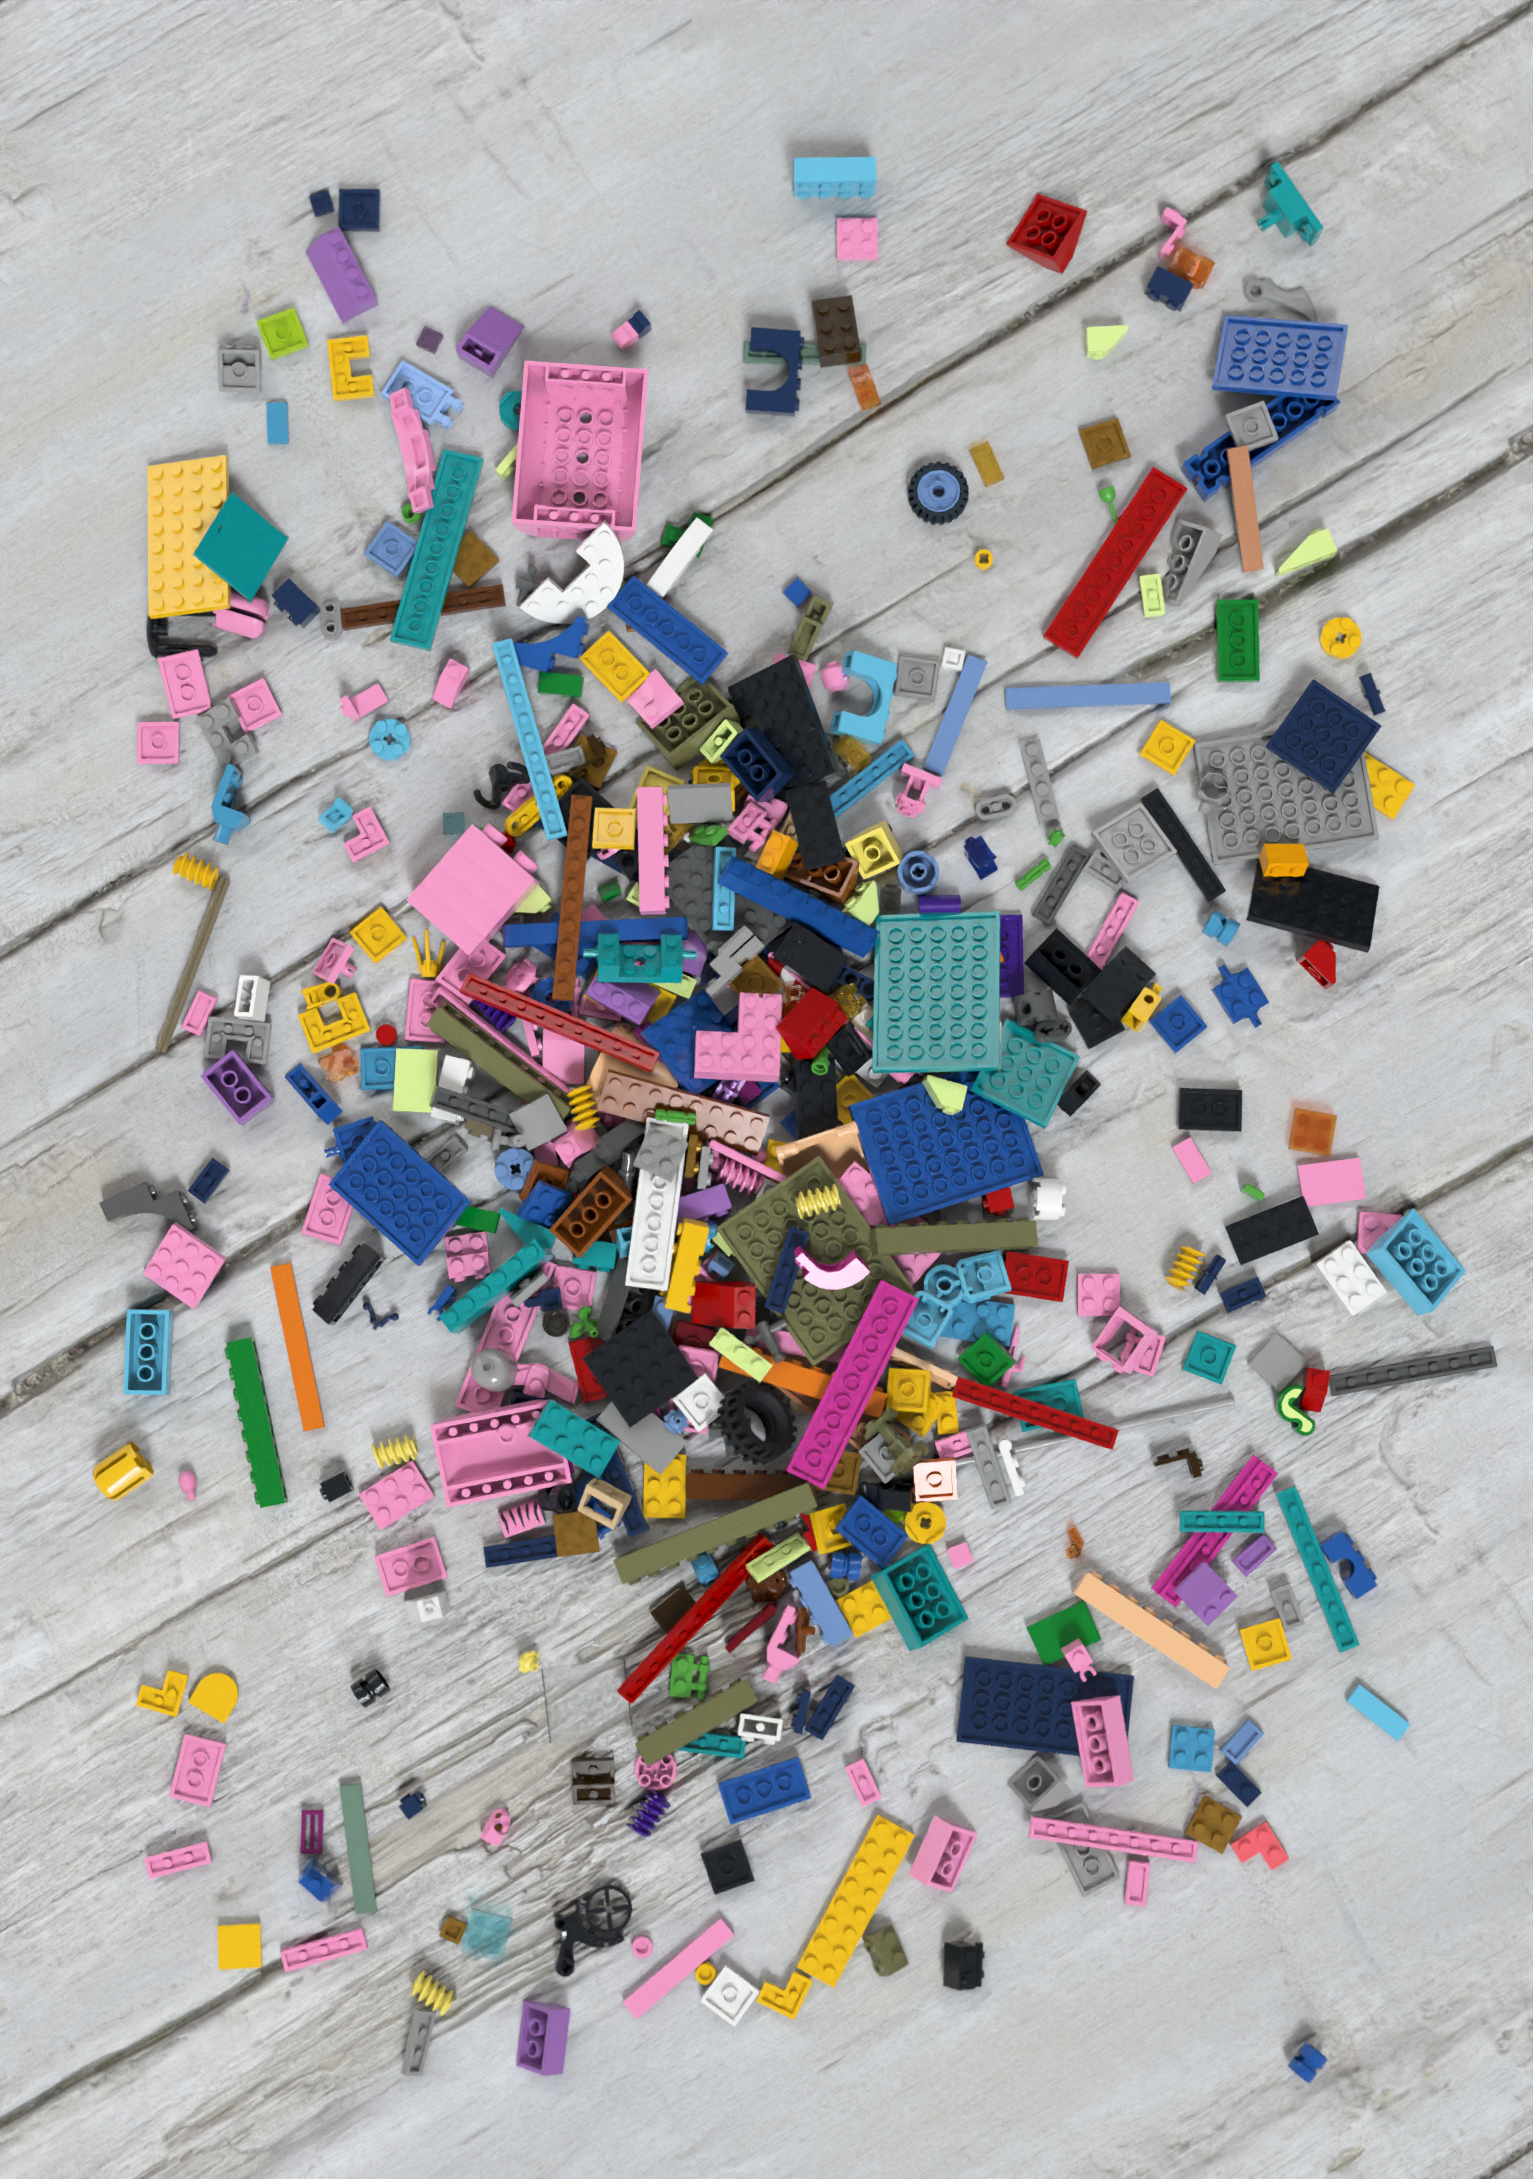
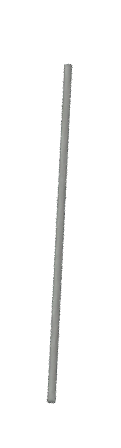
[865,1396,1235,1484]

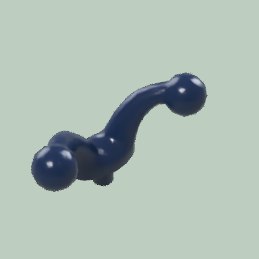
[363,1302,399,1330]

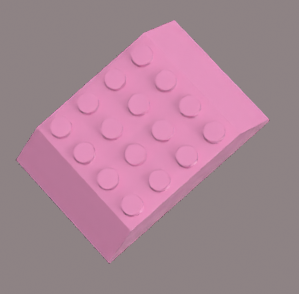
[430,1400,572,1508]

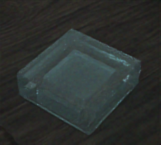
[443,812,465,835]

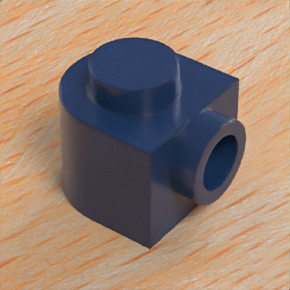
[398,1791,427,1820]

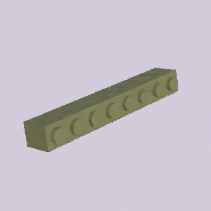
[426,1000,575,1121]
[870,1218,1038,1257]

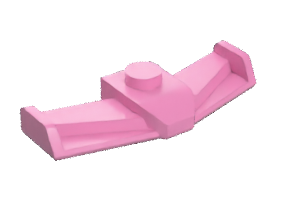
[513,1363,579,1405]

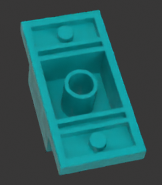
[1256,161,1324,246]

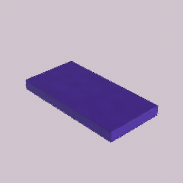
[1000,915,1024,998]

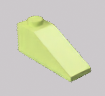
[1276,528,1337,577]

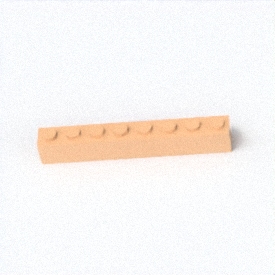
[1073,1571,1230,1689]

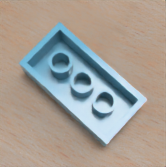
[794,157,876,199]
[123,1309,174,1395]

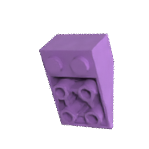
[456,306,525,378]

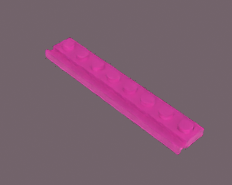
[1151,1455,1278,1608]

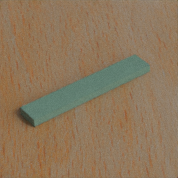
[743,341,866,366]
[340,1783,378,1915]

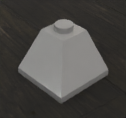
[1007,1754,1072,1812]

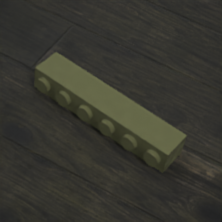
[635,1678,758,1767]

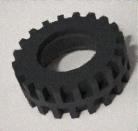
[717,1380,797,1465]

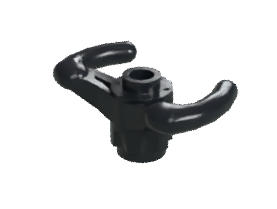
[473,761,530,810]

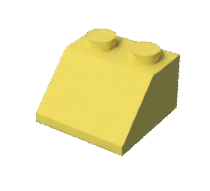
[845,820,904,880]

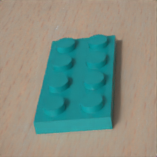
[527,1399,621,1478]

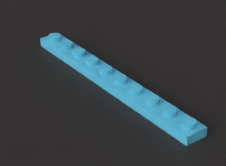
[492,638,567,841]

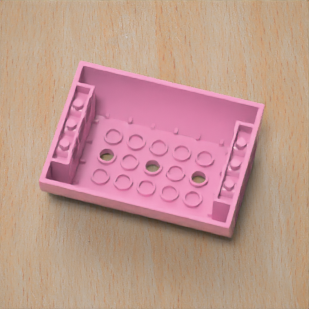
[511,361,648,542]

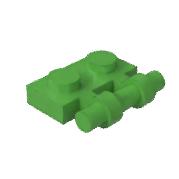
[669,1653,710,1699]

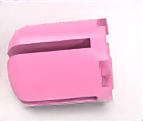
[212,589,270,639]

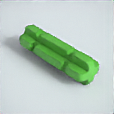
[1015,859,1051,891]
[655,1109,697,1125]

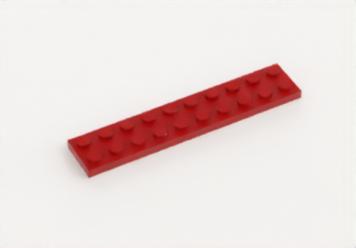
[1043,467,1188,659]

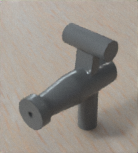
[516,565,541,607]
[745,1318,788,1363]

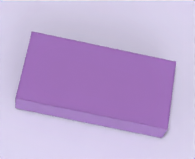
[1231,1533,1277,1577]

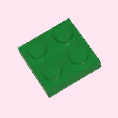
[957,1331,1017,1387]

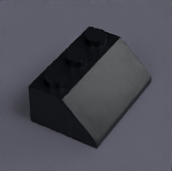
[1024,928,1102,1005]

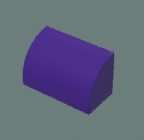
[918,895,961,914]

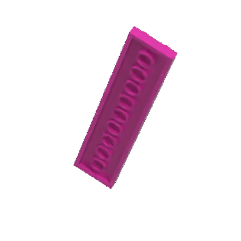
[786,1280,919,1489]

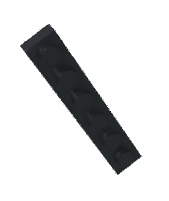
[1140,788,1226,903]

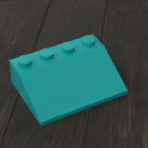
[870,1544,969,1651]

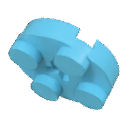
[369,719,411,761]

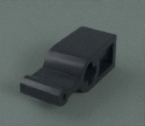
[859,1481,916,1512]

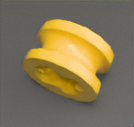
[974,549,993,570]

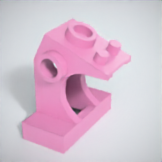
[895,763,942,819]

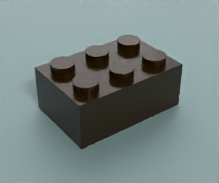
[811,295,861,368]

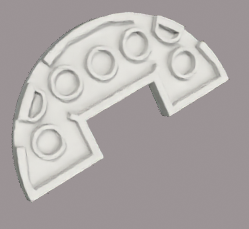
[520,520,624,624]

